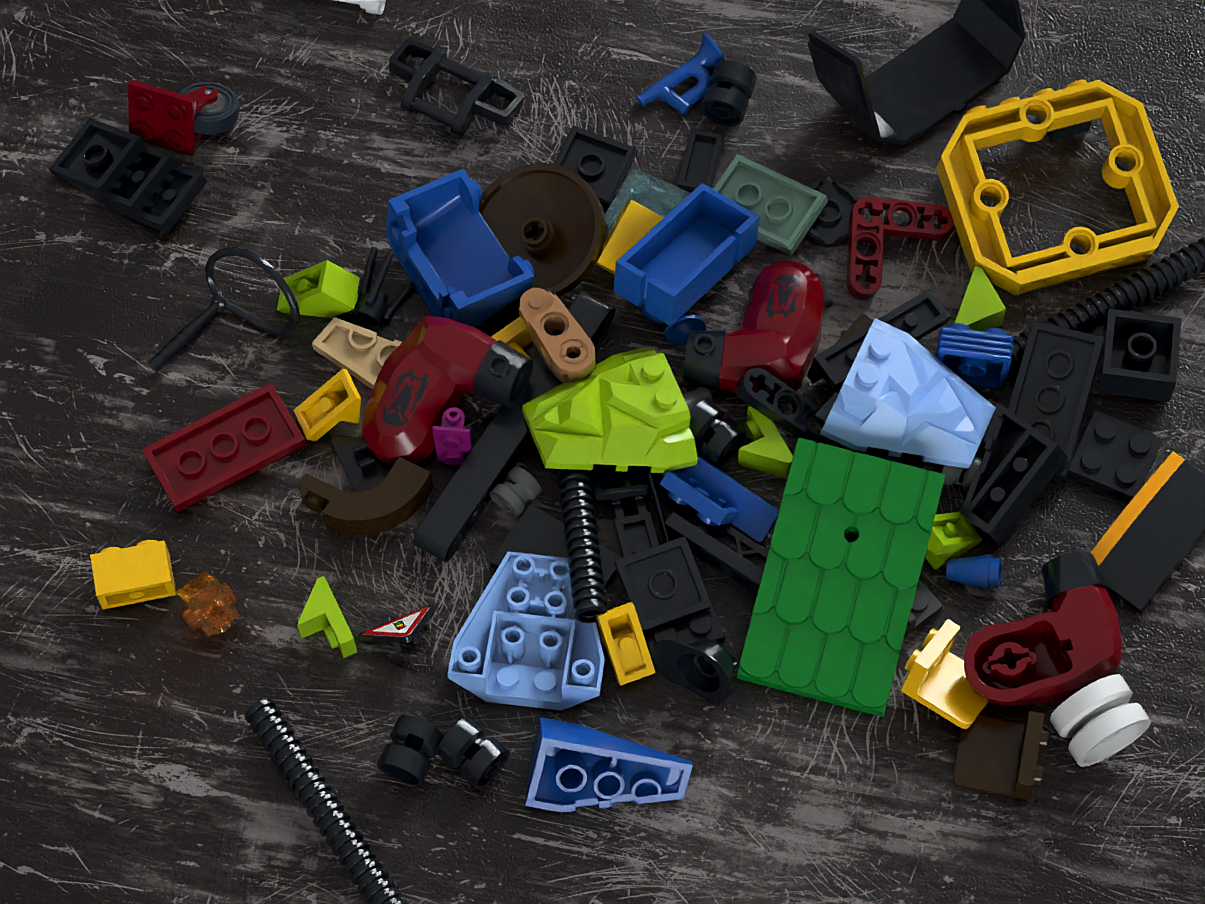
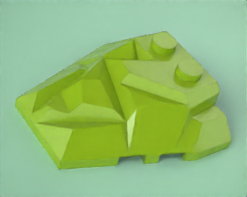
[522,347,698,473]

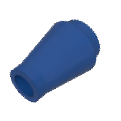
[946,554,1002,591]

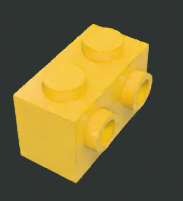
[90,540,176,610]

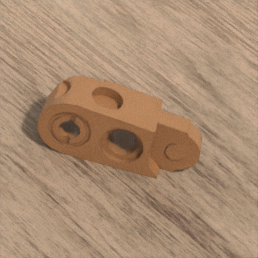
[519,288,596,383]

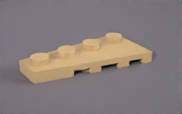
[312,317,402,390]

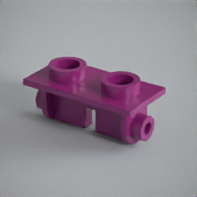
[432,407,472,466]

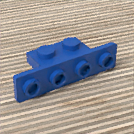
[660,454,779,542]

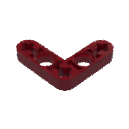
[846,197,953,300]

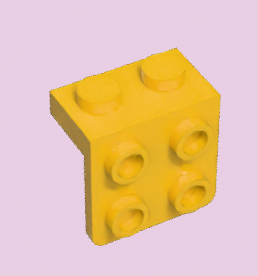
[901,619,989,729]

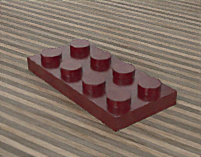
[142,383,306,513]

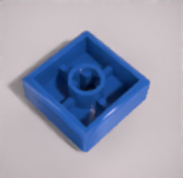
[936,323,1014,389]

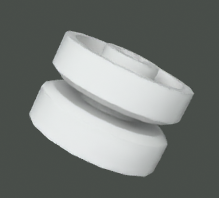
[1050,674,1151,767]

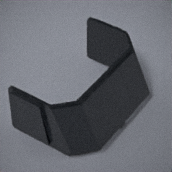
[807,0,1026,146]

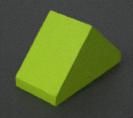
[955,266,1006,332]

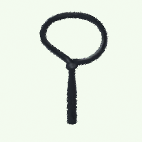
[147,247,300,373]

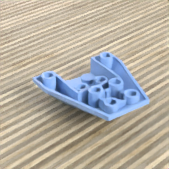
[448,551,604,711]

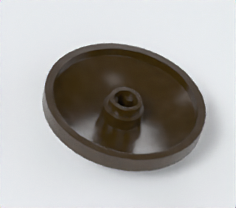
[479,163,606,302]

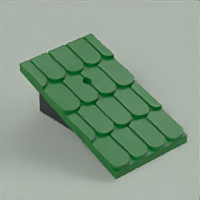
[737,437,946,717]

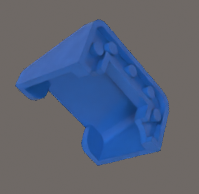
[386,169,535,328]

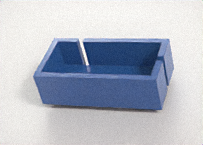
[613,183,760,326]

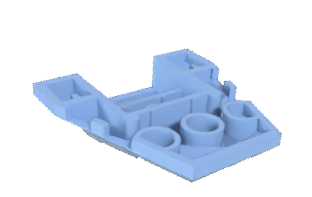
[820,318,996,469]

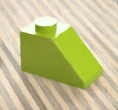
[277,260,360,318]

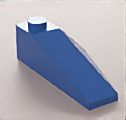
[525,717,693,812]

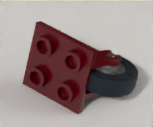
[128,79,239,156]

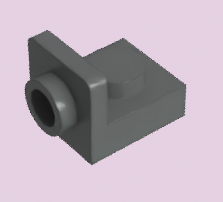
[905,579,943,637]

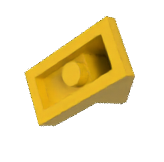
[293,369,361,441]
[596,602,656,686]

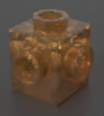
[175,571,240,637]

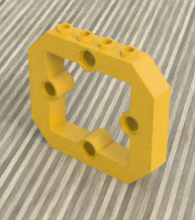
[936,80,1179,295]

